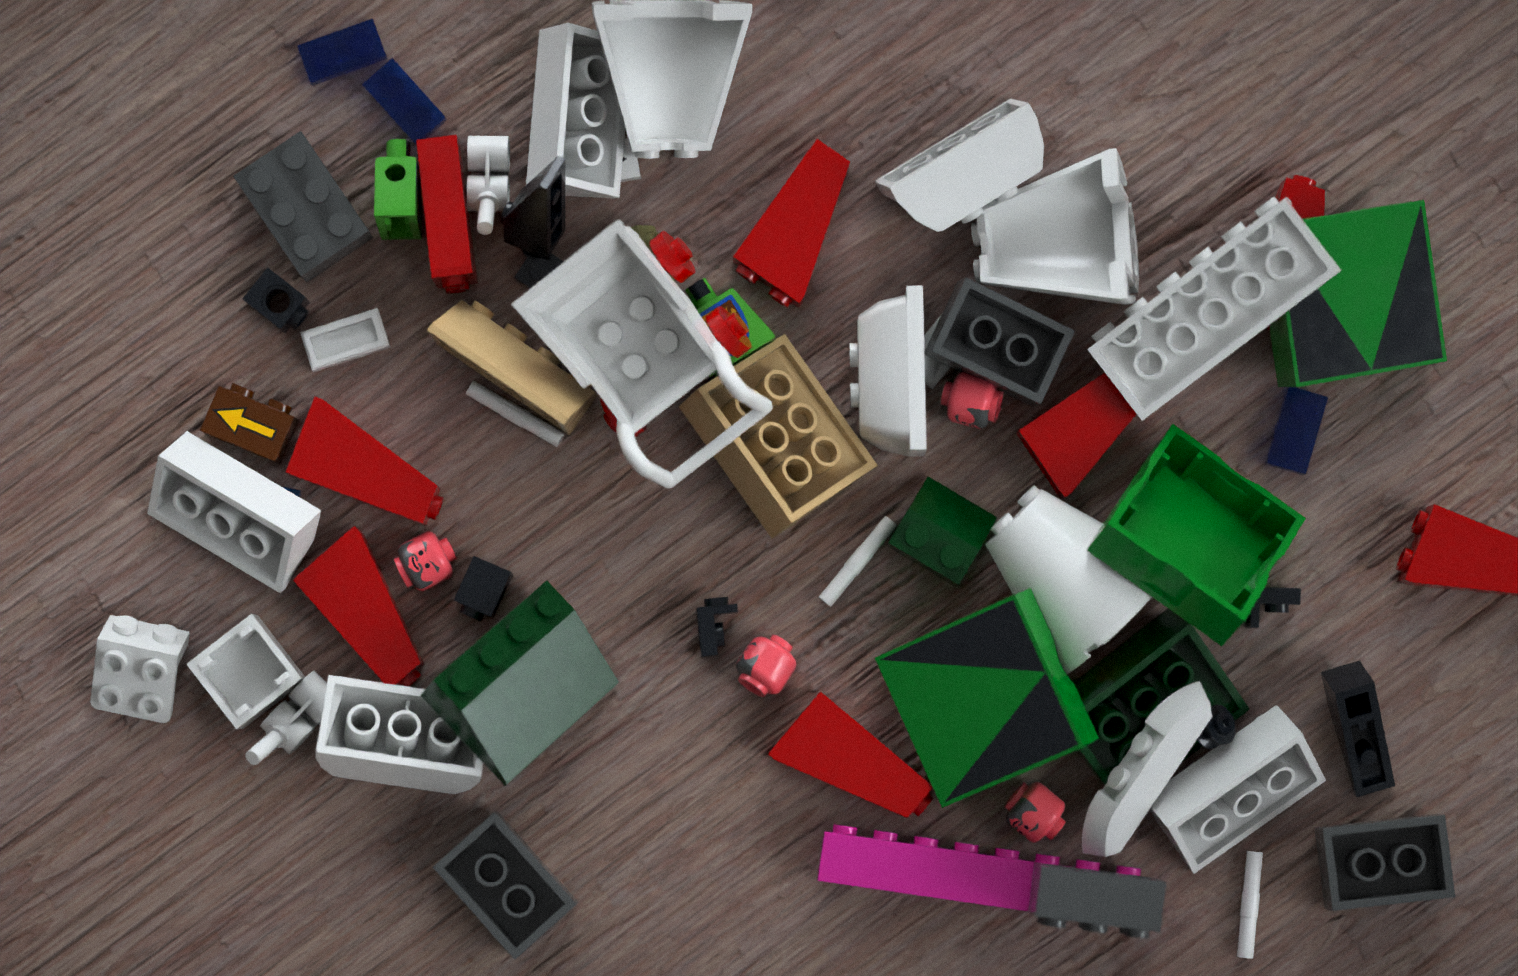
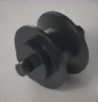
[1197,705,1236,749]

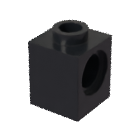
[242,267,310,334]
[454,556,513,622]

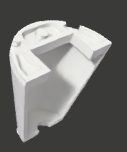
[592,0,752,159]
[971,148,1139,305]
[985,485,1152,674]

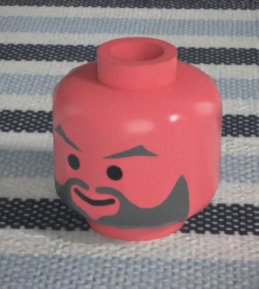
[941,372,1003,429]
[394,531,457,591]
[736,634,796,697]
[1004,782,1066,842]

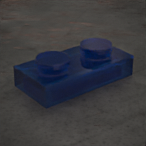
[297,18,388,86]
[362,58,447,146]
[1265,387,1328,475]

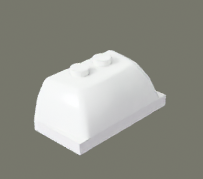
[875,98,1044,232]
[849,285,926,457]
[315,675,483,794]

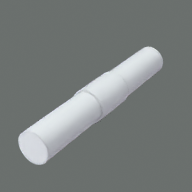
[466,381,565,447]
[819,516,897,607]
[1237,851,1263,959]

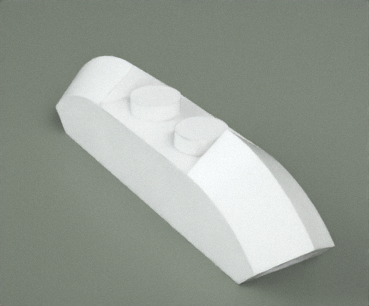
[1082,681,1212,857]

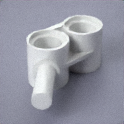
[467,136,510,235]
[245,671,327,765]

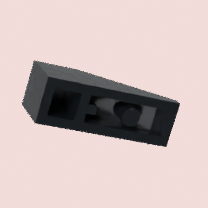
[500,156,565,260]
[1321,660,1395,797]

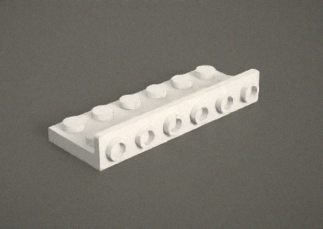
[1087,196,1341,421]

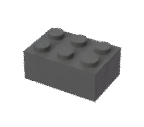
[233,131,373,282]
[924,277,1075,406]
[433,811,579,960]
[1315,814,1455,911]
[1028,862,1166,939]

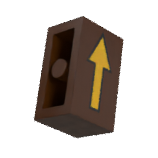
[200,383,299,465]

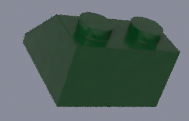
[886,476,997,587]

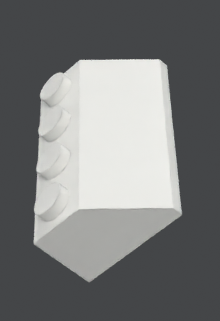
[526,23,625,199]
[147,431,321,593]
[1150,705,1326,874]

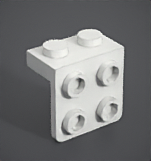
[90,615,190,723]

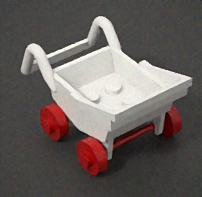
[511,220,773,489]

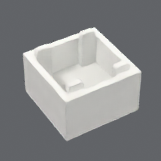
[186,614,305,729]

